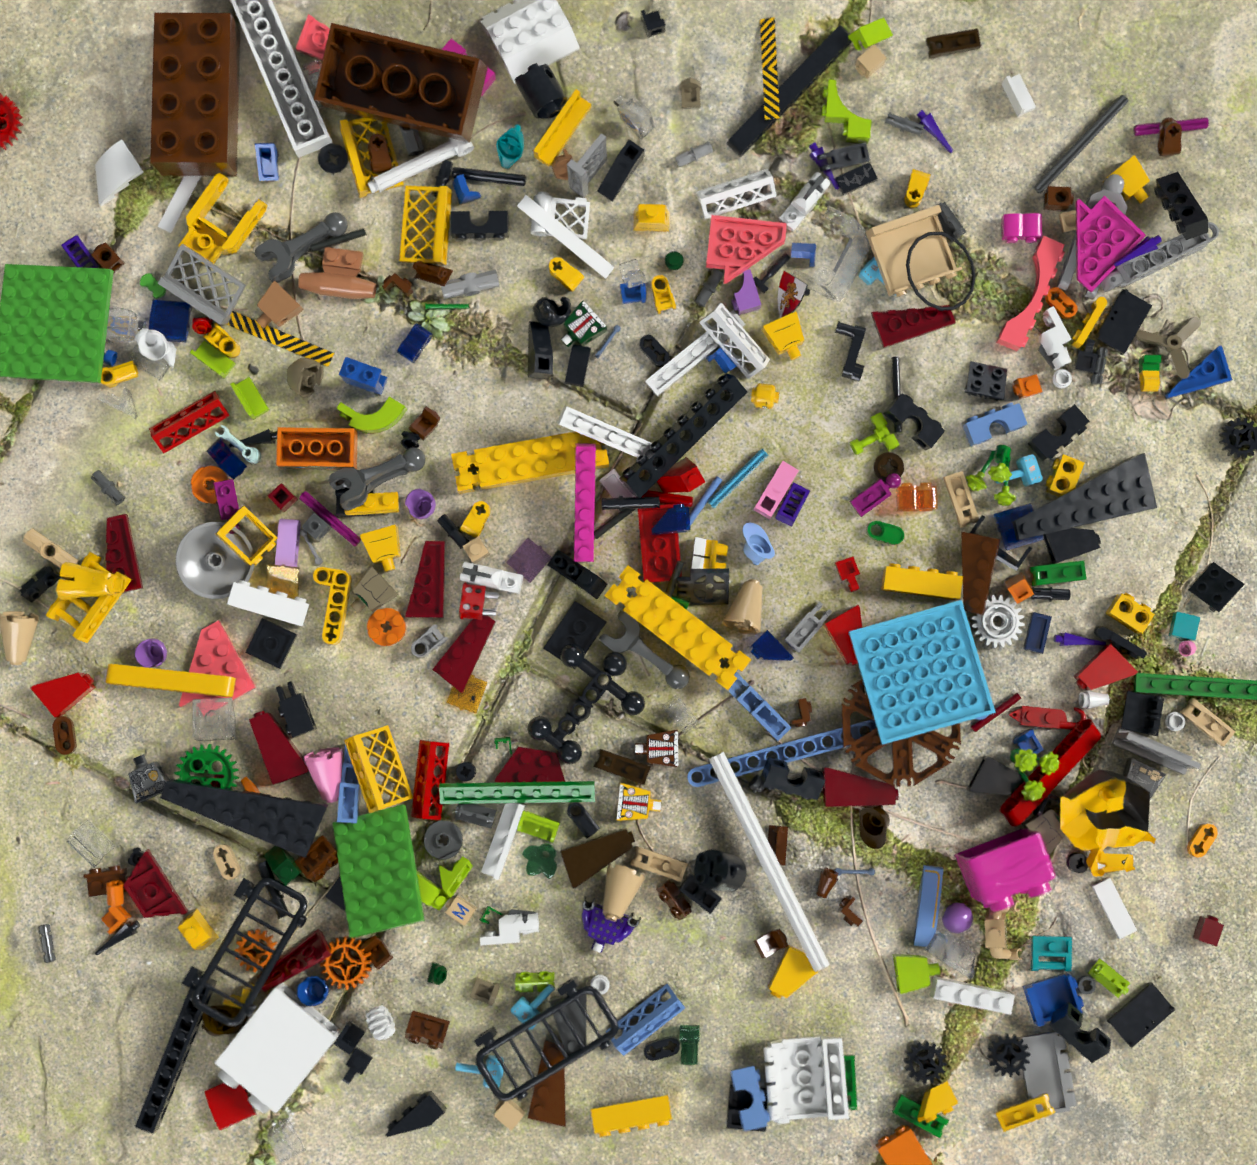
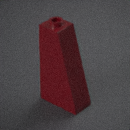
[249,710,309,785]
[822,767,899,807]

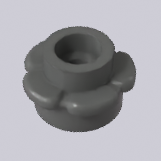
[748,775,765,793]

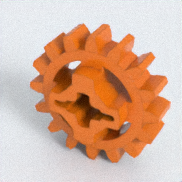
[235,929,277,972]

